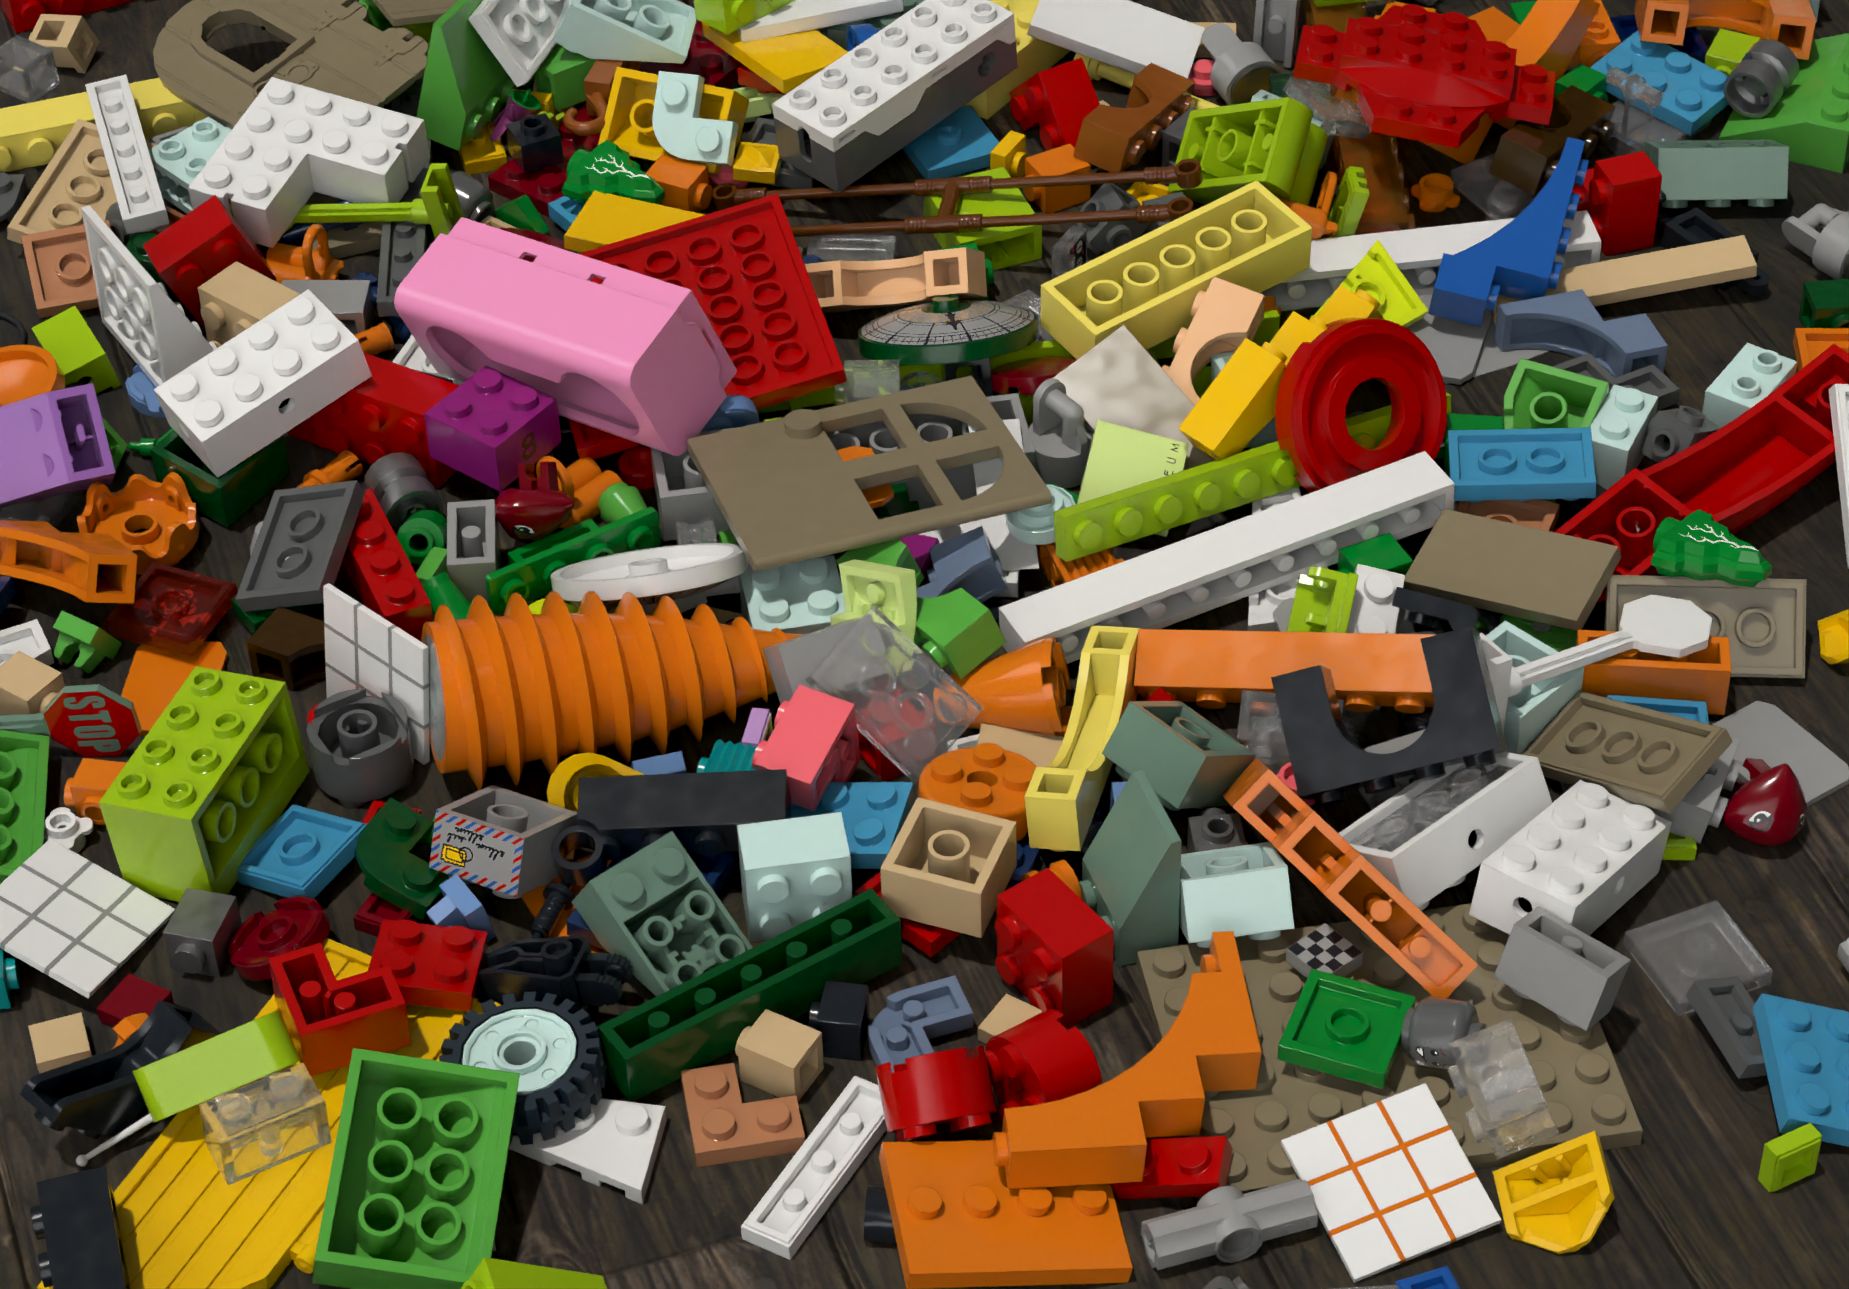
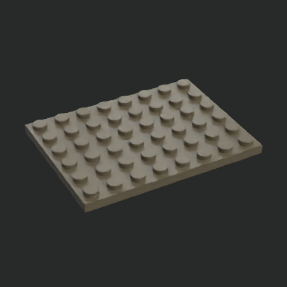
[1137,903,1643,1194]

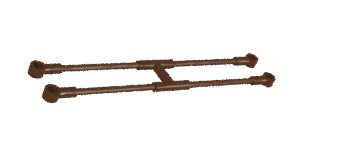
[712,159,1203,237]

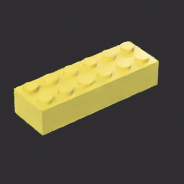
[1040,180,1312,359]

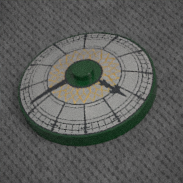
[858,295,1039,365]

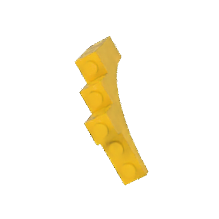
[1178,285,1387,460]

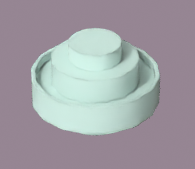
[1005,484,1076,545]

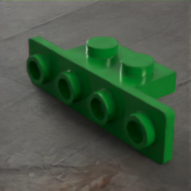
[485,507,661,615]

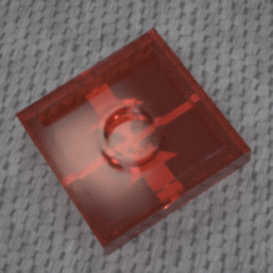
[104,562,238,657]

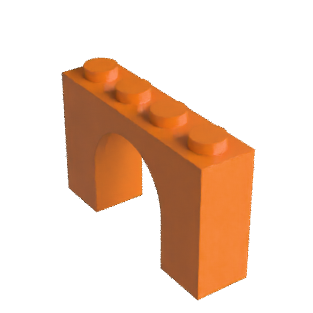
[1634,0,1816,60]

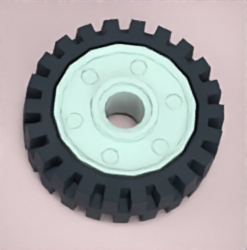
[439,992,606,1145]

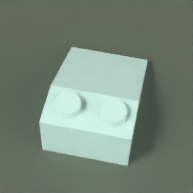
[553,0,697,64]

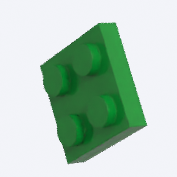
[1277,969,1416,1089]

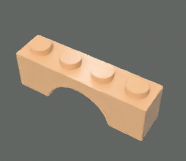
[805,247,987,313]
[1162,276,1264,405]

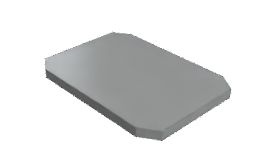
[1407,295,1492,385]
[1712,700,1849,807]

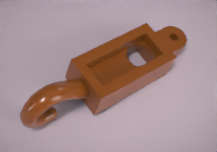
[563,59,641,136]

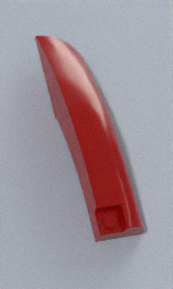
[1555,344,1849,602]

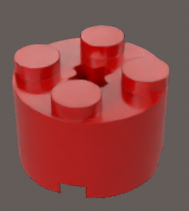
[985,1009,1102,1122]
[875,1045,996,1142]

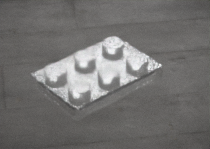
[805,605,984,784]

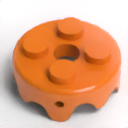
[77,472,200,574]
[918,743,1037,841]

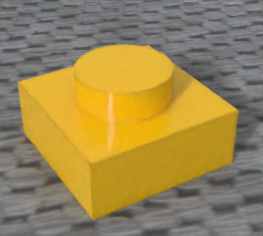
[990,130,1029,178]

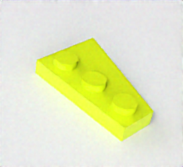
[1315,240,1429,328]

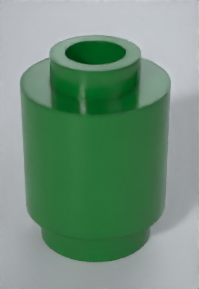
[397,510,447,565]

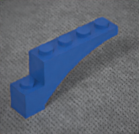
[1428,137,1589,327]

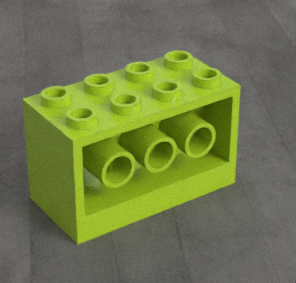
[99,666,310,902]

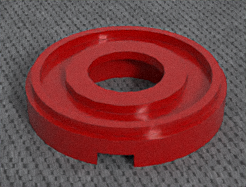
[1275,317,1447,493]

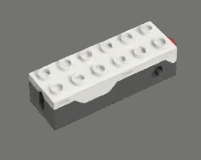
[772,0,1018,193]

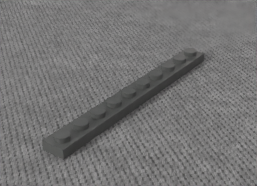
[376,76,434,318]

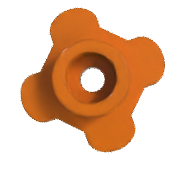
[1411,173,1460,212]

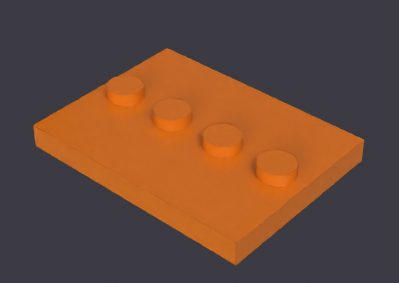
[879,1140,1133,1289]

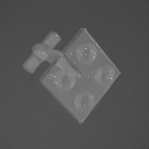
[1606,66,1711,152]

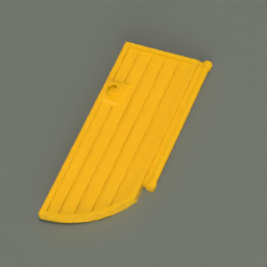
[37,938,501,1289]

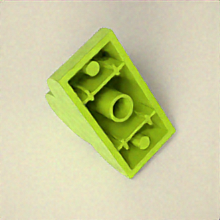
[1167,97,1328,206]

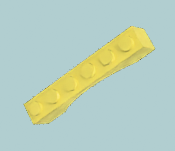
[1024,625,1140,852]

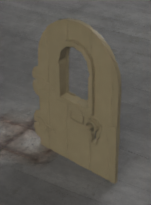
[153,0,429,130]

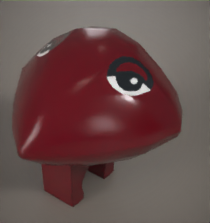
[495,461,575,543]
[1723,758,1807,847]

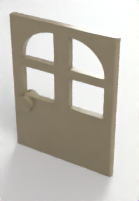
[687,375,1052,572]

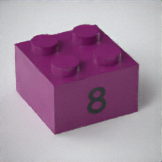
[424,365,562,492]

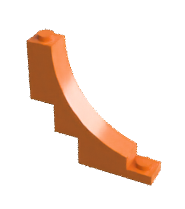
[1420,0,1600,167]
[1222,758,1478,998]
[992,931,1262,1189]

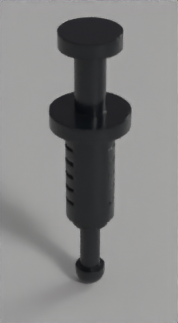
[530,859,579,939]

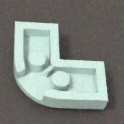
[652,71,738,167]

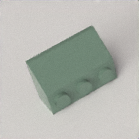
[1643,139,1789,208]

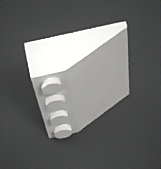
[81,205,217,387]

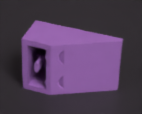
[0,383,116,508]

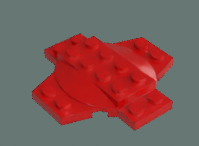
[1293,4,1556,148]

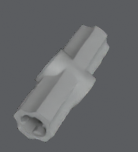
[1141,1179,1318,1270]

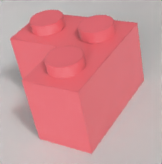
[752,684,861,811]

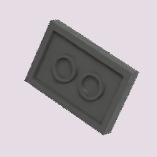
[235,480,365,612]

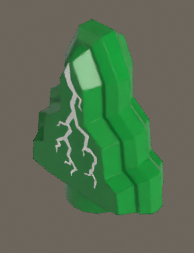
[562,140,665,205]
[1651,509,1772,587]

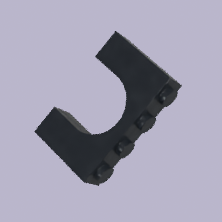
[1271,626,1508,807]

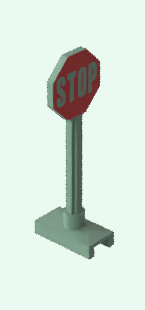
[0,684,141,758]

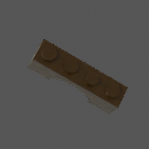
[1489,85,1616,195]
[246,606,326,692]

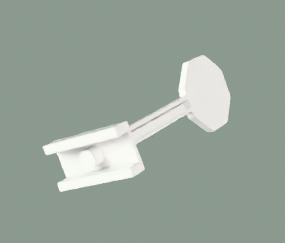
[1480,594,1712,732]

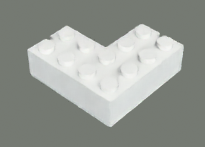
[188,77,430,248]

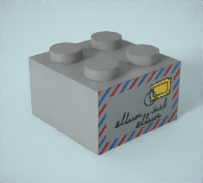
[429,785,578,899]

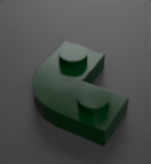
[354,797,449,921]

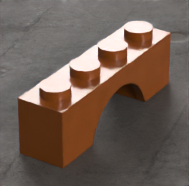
[1073,63,1195,172]

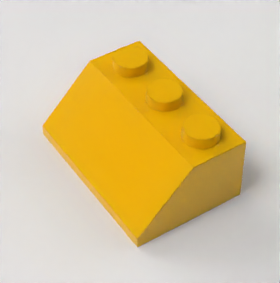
[598,67,750,175]

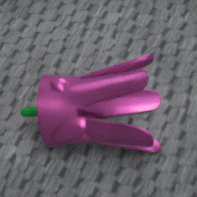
[489,89,541,142]

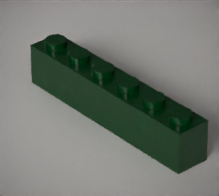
[598,888,903,1102]

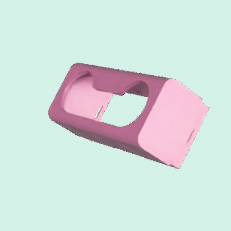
[394,217,737,456]

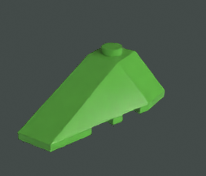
[1503,358,1609,503]

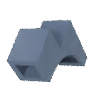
[1494,289,1668,378]
[896,526,1008,699]

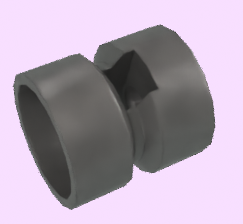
[1723,39,1799,118]
[364,452,444,538]

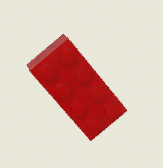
[287,352,460,489]

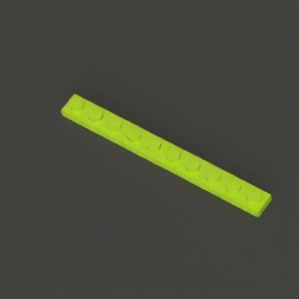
[1053,392,1452,562]

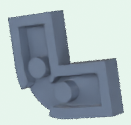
[868,975,974,1073]

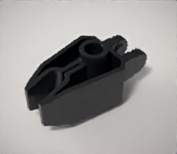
[478,935,633,1011]

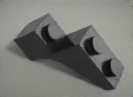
[20,1000,222,1139]

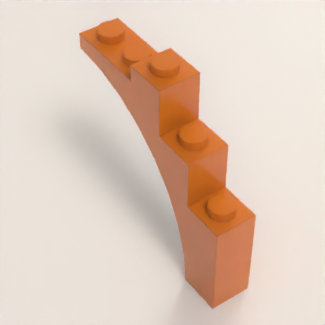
[0,520,138,604]

